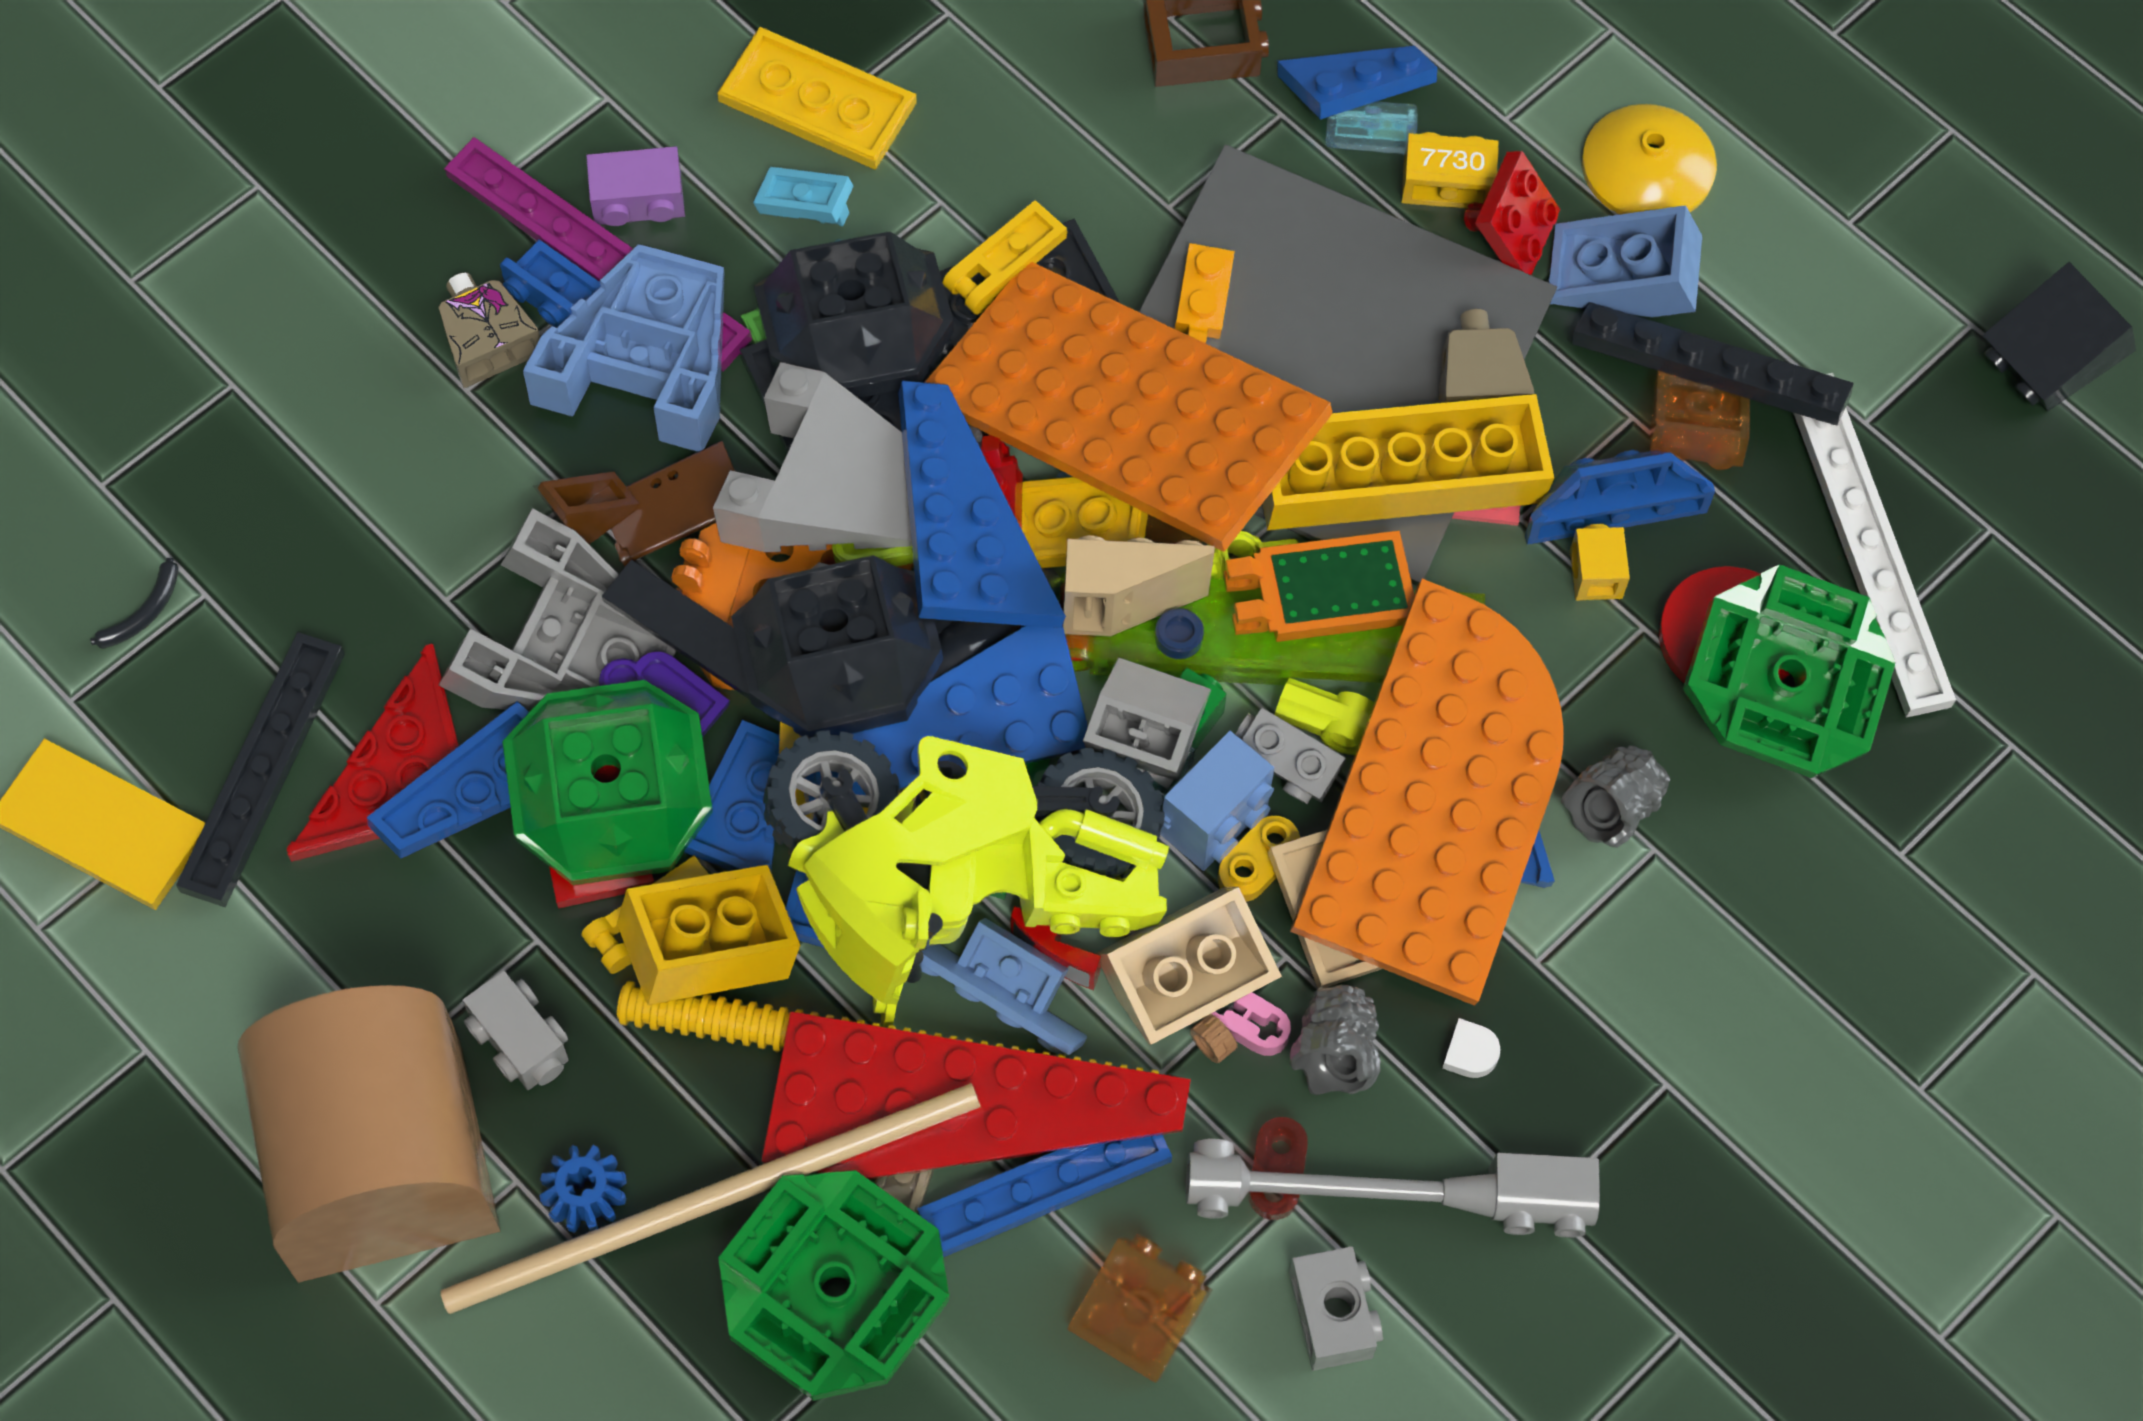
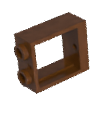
[1143,0,1269,87]

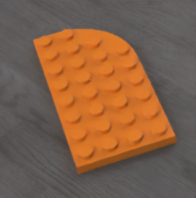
[1290,578,1563,1005]

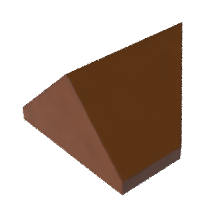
[532,472,639,544]

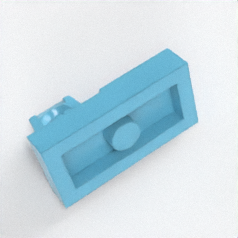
[753,167,853,226]

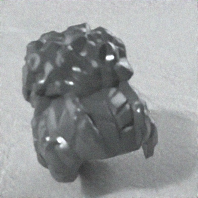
[1561,746,1670,848]
[1289,985,1381,1096]

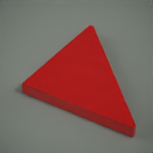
[287,644,459,862]

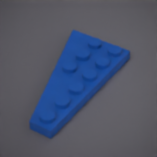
[898,381,1066,628]
[804,625,1088,803]

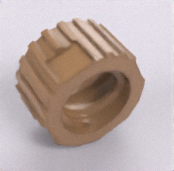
[1190,1014,1238,1063]

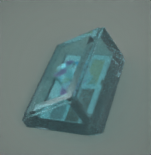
[1325,101,1417,154]

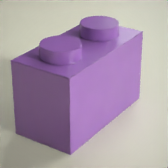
[587,146,685,226]

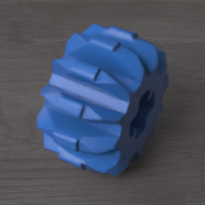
[539,1145,627,1233]

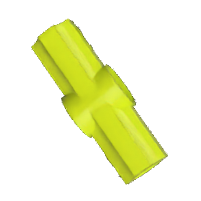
[1275,677,1374,755]

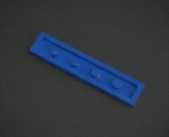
[917,1135,1172,1257]

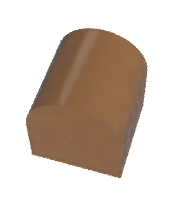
[237,986,501,1283]

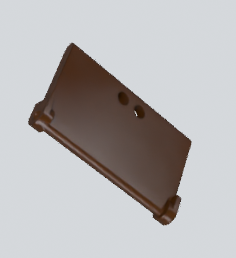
[611,441,736,567]

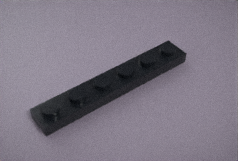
[1572,302,1854,426]
[176,632,345,907]

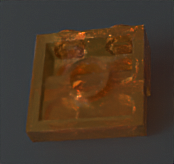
[1649,371,1750,470]
[1067,1234,1213,1383]

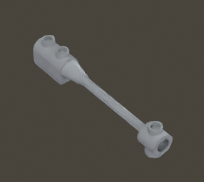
[1185,1139,1600,1238]

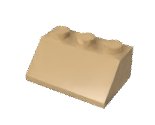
[1095,887,1282,1045]

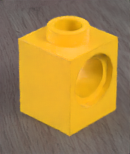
[1570,524,1630,601]

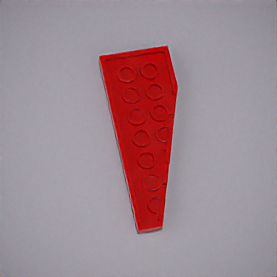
[762,1011,1191,1180]

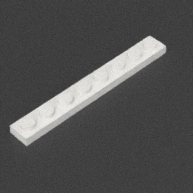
[1794,373,1956,718]

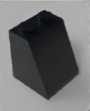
[1983,261,2136,412]

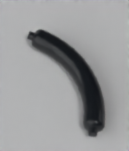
[90,558,178,649]

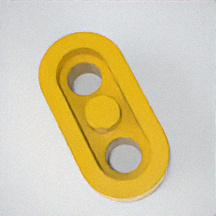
[1218,816,1300,902]

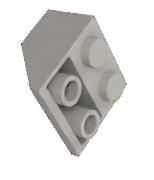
[1083,658,1211,782]

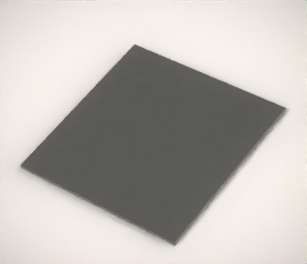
[1139,144,1557,586]

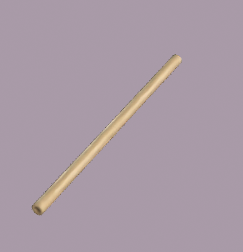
[440,1083,981,1314]

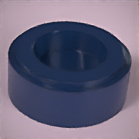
[1155,609,1204,659]

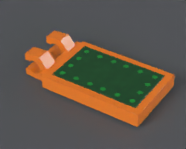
[1223,531,1414,642]

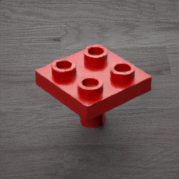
[1464,151,1560,275]

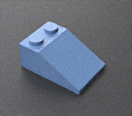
[1549,205,1702,317]

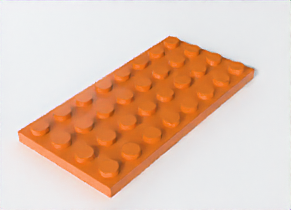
[925,262,1333,552]

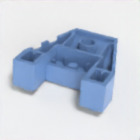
[523,244,725,452]

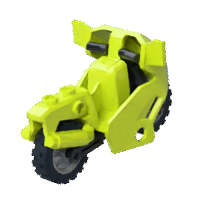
[763,731,1169,1028]

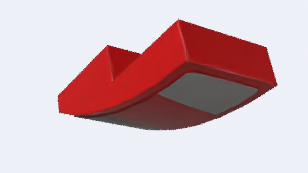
[1011,906,1101,991]

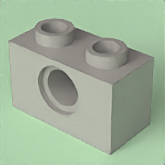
[1289,1246,1383,1371]

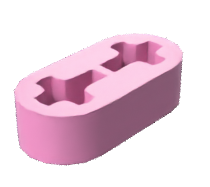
[1211,992,1291,1056]

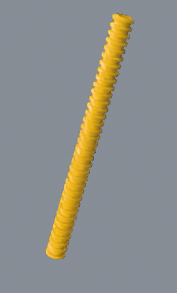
[617,980,1159,1074]

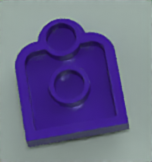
[599,652,730,738]

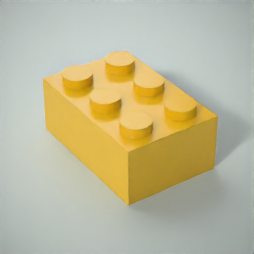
[617,865,800,1005]

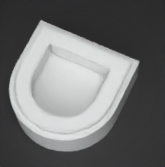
[1442,1018,1500,1078]

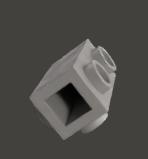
[1235,707,1346,804]
[463,970,569,1090]

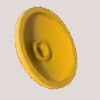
[1582,104,1717,215]

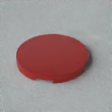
[1659,566,1790,683]

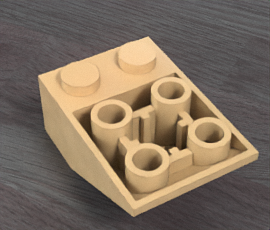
[1063,536,1214,636]

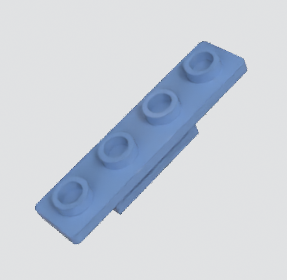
[921,918,1087,1055]

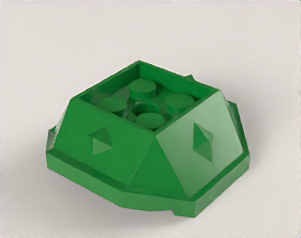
[1683,564,1896,778]
[502,680,713,886]
[718,1171,950,1401]

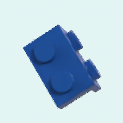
[500,240,601,327]

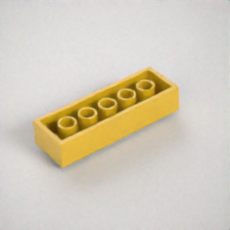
[1262,394,1554,530]

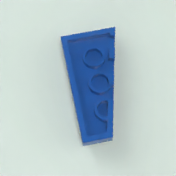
[367,701,529,859]

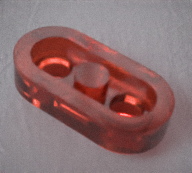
[1248,1117,1308,1220]

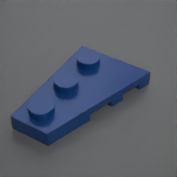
[1277,46,1437,119]
[684,720,780,873]

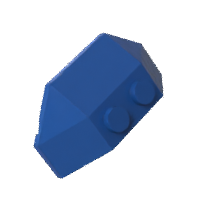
[1525,450,1715,545]

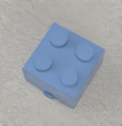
[1160,731,1274,871]

